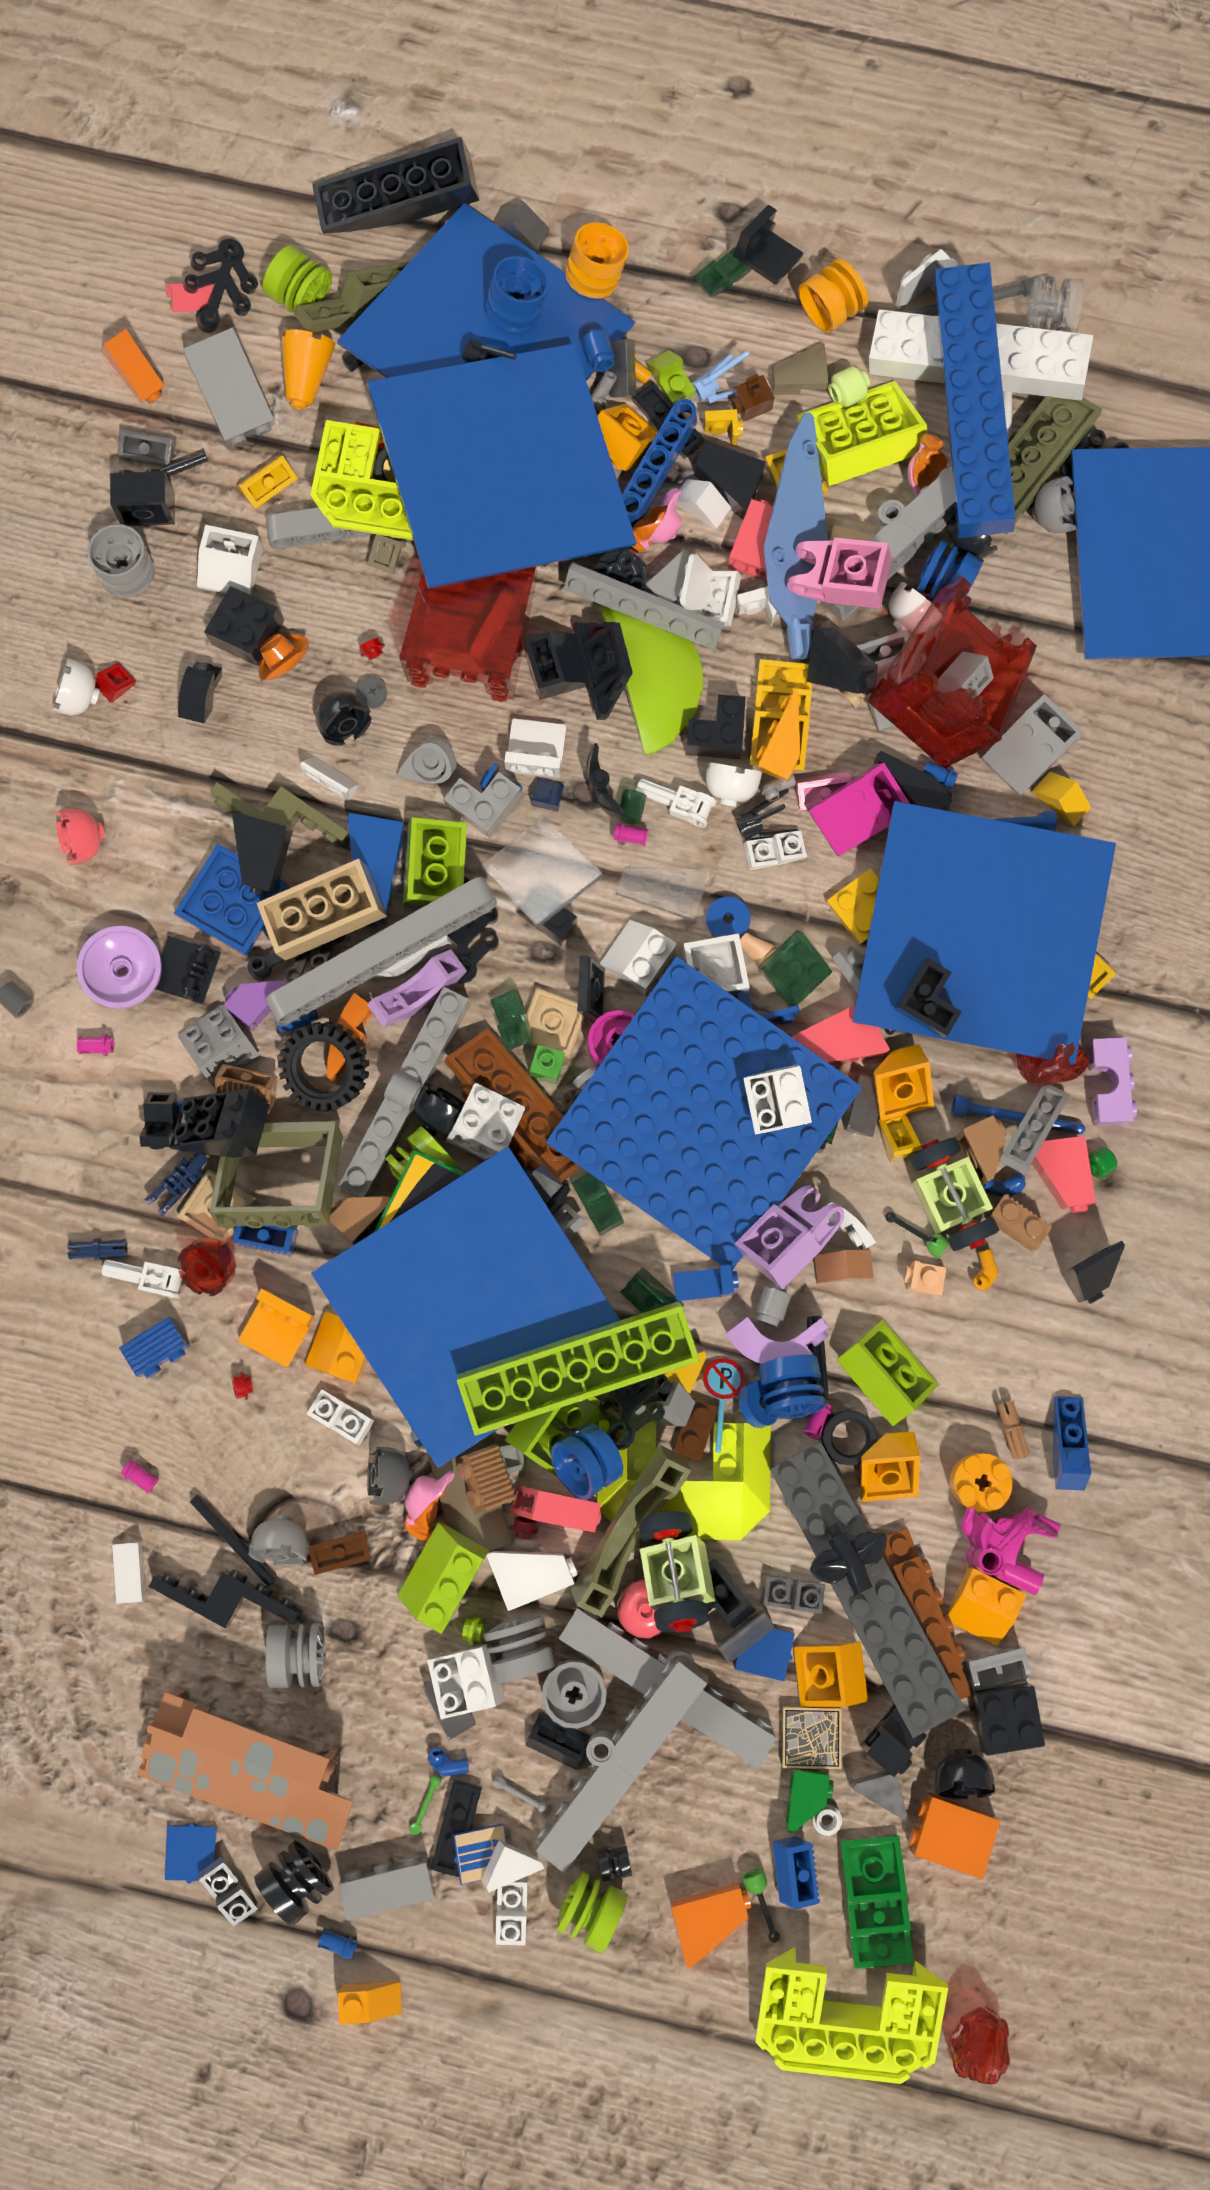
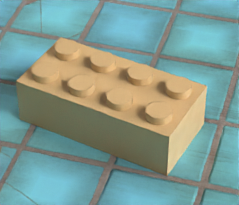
[257,859,387,960]

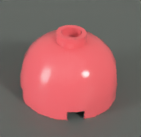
[56,808,105,865]
[616,1579,663,1639]

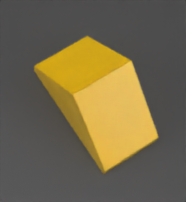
[1031,772,1091,828]
[878,1115,922,1162]
[652,1351,707,1394]

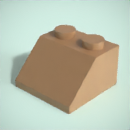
[955,1115,1006,1186]
[329,1196,390,1245]

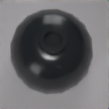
[947,514,998,559]
[315,691,372,746]
[415,1083,465,1136]
[935,1749,995,1799]

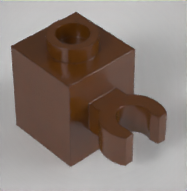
[731,374,775,422]

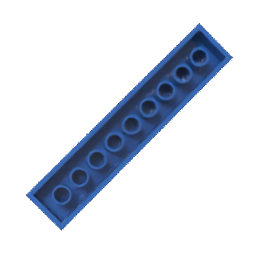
[935,262,1015,538]

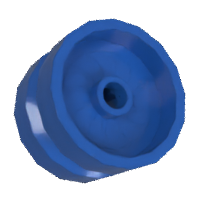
[551,1424,623,1500]

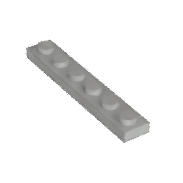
[564,563,724,650]

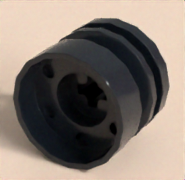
[254,1840,334,1926]

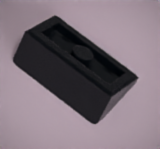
[525,1712,590,1770]

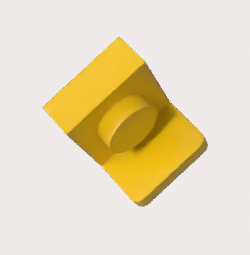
[703,409,743,446]

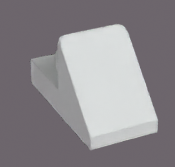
[736,586,778,626]

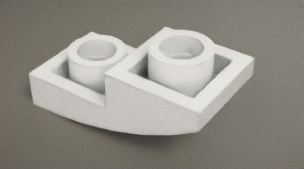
[743,831,807,870]
[827,1202,876,1250]
[307,1389,374,1446]
[496,1877,528,1945]

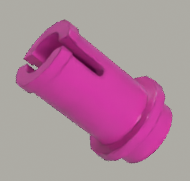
[613,822,648,846]
[77,1034,115,1056]
[803,1403,833,1440]
[120,1459,159,1494]

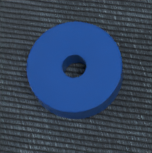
[706,897,751,938]
[739,1381,777,1428]

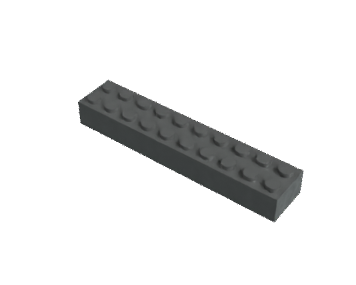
[770,1442,966,1738]

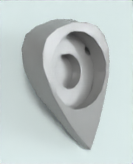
[397,737,457,784]

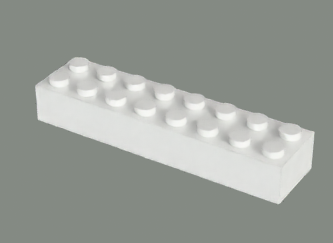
[869,309,1093,400]

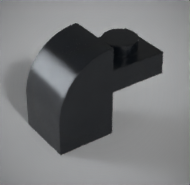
[178,662,222,723]
[139,1092,178,1150]

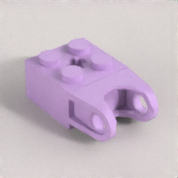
[735,1185,844,1289]

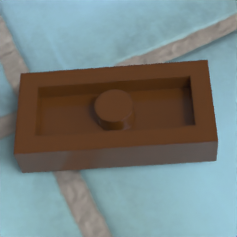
[673,1398,719,1462]
[308,1531,372,1575]

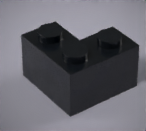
[686,694,746,759]
[894,958,962,1038]
[706,1558,756,1629]
[859,1704,927,1777]

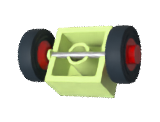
[910,1137,999,1251]
[639,1511,715,1632]

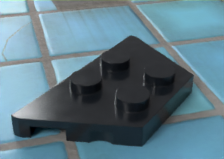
[573,622,633,720]

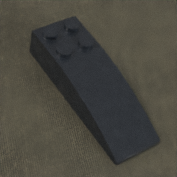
[313,137,480,234]

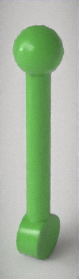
[410,1775,441,1835]

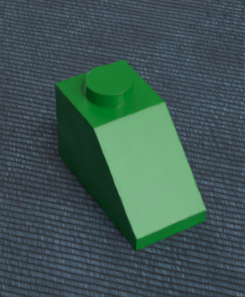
[785,1768,834,1833]

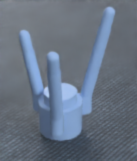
[692,351,750,404]

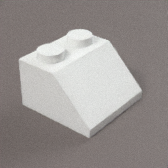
[600,920,677,995]

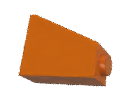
[102,329,164,404]
[670,1883,752,1968]

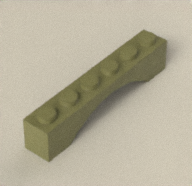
[571,1444,691,1617]

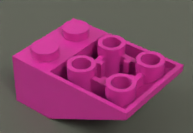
[808,763,910,857]

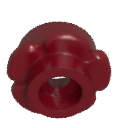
[510,1516,538,1540]

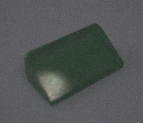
[620,1268,684,1313]

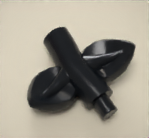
[587,743,624,817]
[810,1523,887,1596]

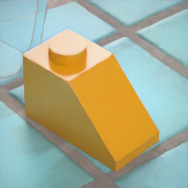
[338,1981,402,2025]

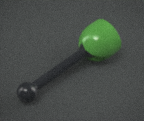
[885,1212,949,1259]
[741,1869,780,1943]

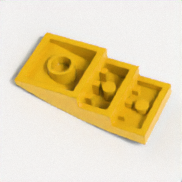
[749,659,812,771]

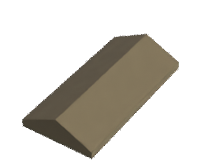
[428,1439,512,1551]

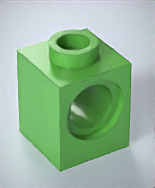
[530,1045,565,1085]

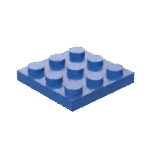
[174,844,290,957]

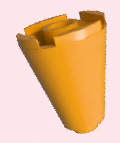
[281,330,335,410]

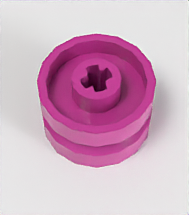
[588,1010,635,1068]

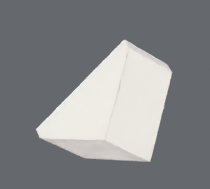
[676,479,731,530]
[481,1840,544,1893]

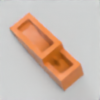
[327,993,373,1084]

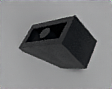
[517,891,577,946]

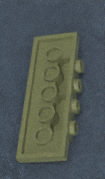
[1004,396,1102,535]

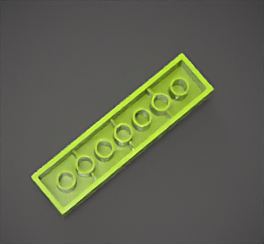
[456,1301,700,1436]

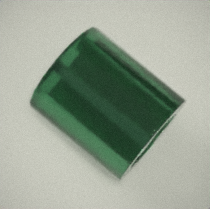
[617,789,647,824]

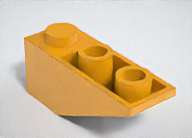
[755,690,800,783]

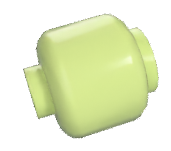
[828,366,870,407]

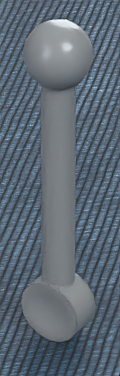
[493,1777,549,1814]

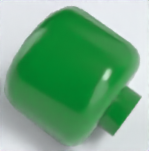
[1088,1147,1118,1179]

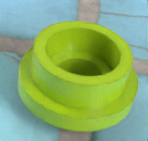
[462,1616,486,1646]

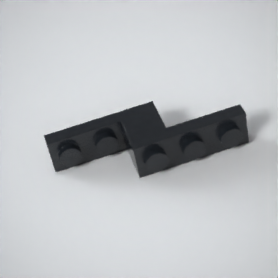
[148,1569,303,1628]

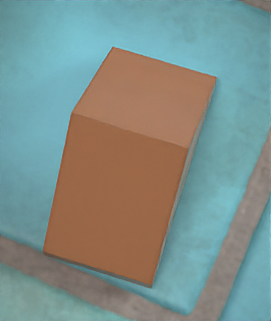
[814,1250,874,1284]

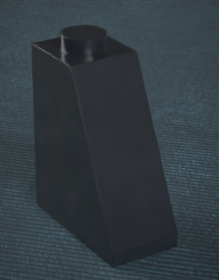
[692,440,766,520]
[806,627,878,694]
[233,812,293,897]

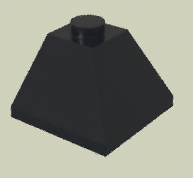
[1061,1241,1125,1304]

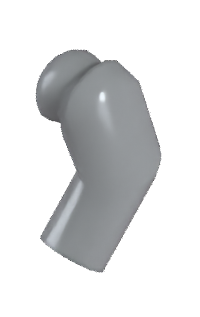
[591,371,617,413]
[761,774,796,802]

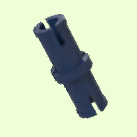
[67,1238,128,1260]

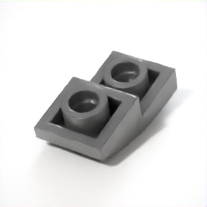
[760,1575,825,1614]
[197,1856,258,1927]

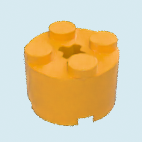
[949,1453,1012,1512]

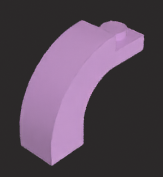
[367,949,467,1027]
[725,1317,830,1364]

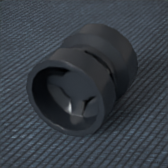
[598,1846,632,1882]

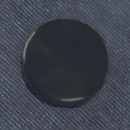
[594,548,648,591]

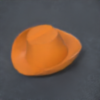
[259,634,309,681]

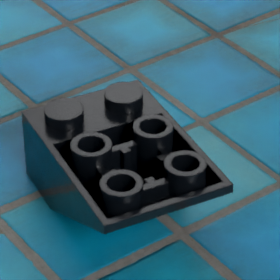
[169,1088,270,1158]

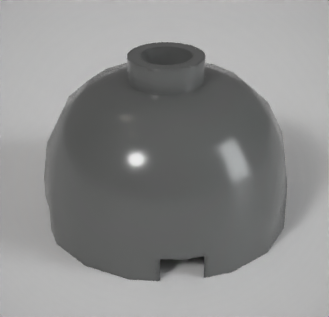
[367,1447,415,1505]

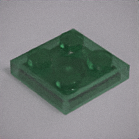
[757,930,833,1007]

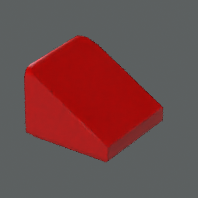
[95,662,136,703]

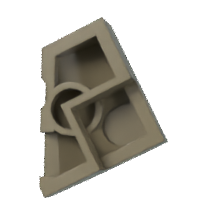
[772,343,828,395]

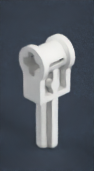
[636,779,717,828]
[102,1260,187,1299]

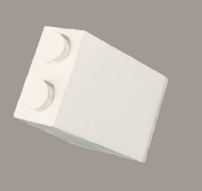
[487,1550,578,1611]

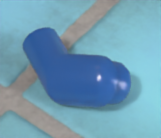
[983,1172,1026,1197]
[428,1747,469,1776]

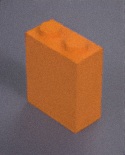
[908,1793,1000,1879]

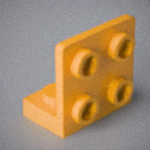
[238,1288,316,1367]

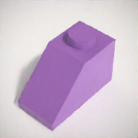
[224,980,286,1031]

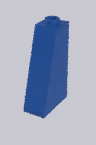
[348,813,405,927]

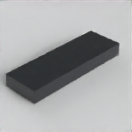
[633,382,705,459]
[430,1779,482,1877]

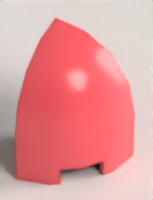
[165,283,214,312]

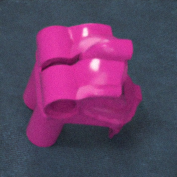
[962,1507,1061,1595]

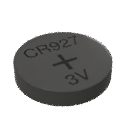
[356,677,387,709]

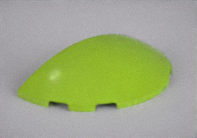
[599,605,703,756]

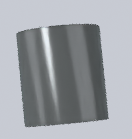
[0,981,34,1018]

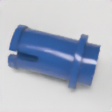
[923,760,959,788]
[318,1928,358,1960]

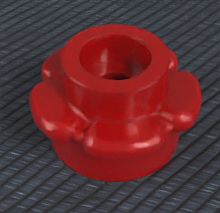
[359,637,385,660]
[232,1372,253,1400]

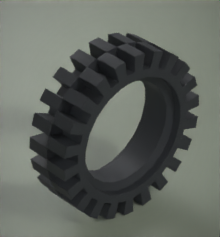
[278,1021,370,1112]

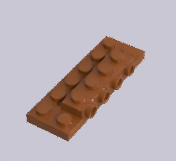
[444,1028,581,1183]
[883,1527,972,1700]

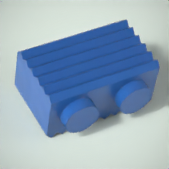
[233,1226,298,1257]
[119,1316,190,1379]
[773,1836,820,1909]

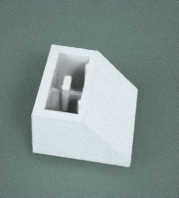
[197,525,263,595]
[743,1065,812,1135]
[427,1642,506,1719]

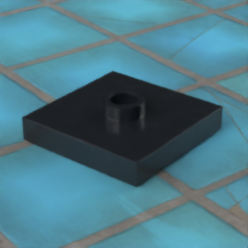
[577,956,605,1023]

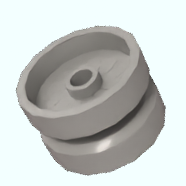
[542,1658,607,1729]

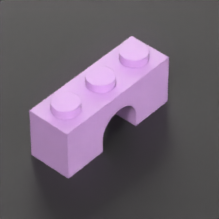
[1087,1038,1137,1126]

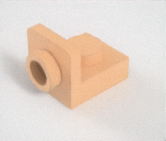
[904,1260,946,1296]

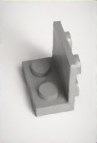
[178,1004,259,1087]

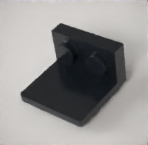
[733,204,803,284]

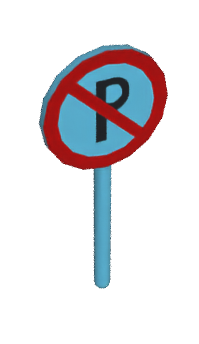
[703,1358,745,1453]

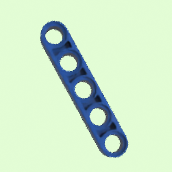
[622,399,697,524]

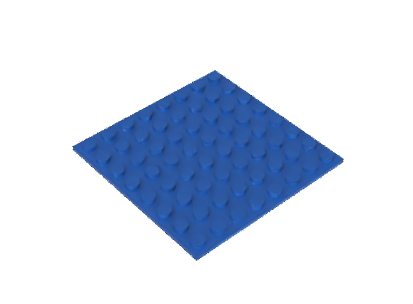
[337,203,635,381]
[367,343,637,589]
[1071,447,1210,660]
[852,801,1116,1065]
[546,956,863,1271]
[311,1146,620,1468]

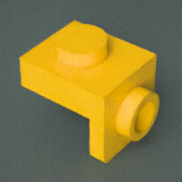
[1088,953,1117,999]

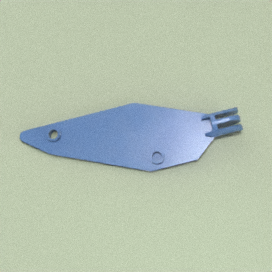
[763,412,828,659]

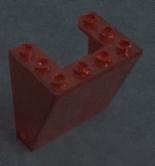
[399,566,538,702]
[867,576,1037,768]

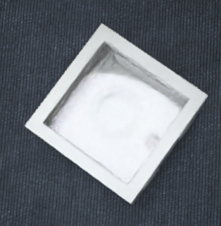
[682,934,750,997]

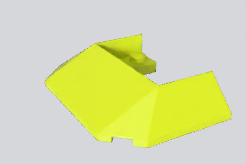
[310,420,413,540]
[597,1420,771,1540]
[755,1947,948,2084]

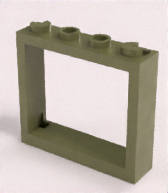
[209,1121,343,1229]

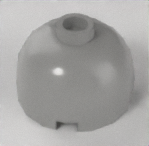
[1032,476,1077,534]
[248,1515,308,1566]

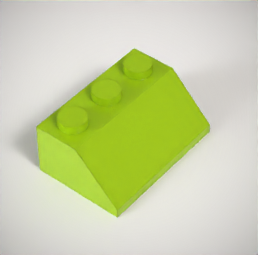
[403,817,467,908]
[837,1319,939,1426]
[505,1397,602,1477]
[397,1521,489,1634]

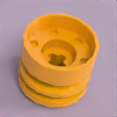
[565,222,629,299]
[798,258,869,333]

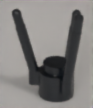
[462,339,517,363]
[736,788,799,840]

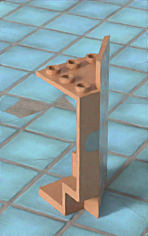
[138,1686,353,1851]

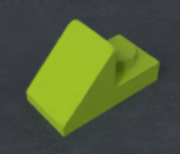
[646,350,696,404]

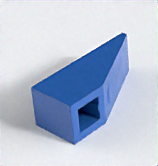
[1053,1396,1091,1490]

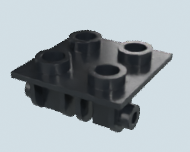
[155,936,221,1004]

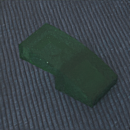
[694,247,752,298]
[490,989,533,1052]
[571,1173,624,1236]

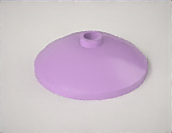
[77,926,162,1009]

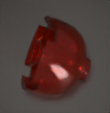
[178,1238,237,1296]

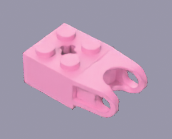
[787,537,892,609]

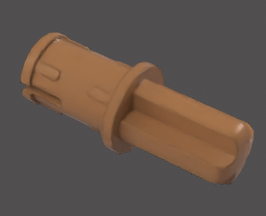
[996,1401,1029,1460]

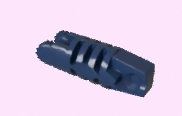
[144,1153,208,1216]

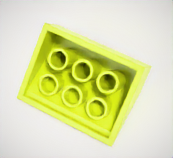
[797,381,927,486]

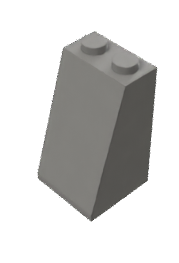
[183,328,275,447]

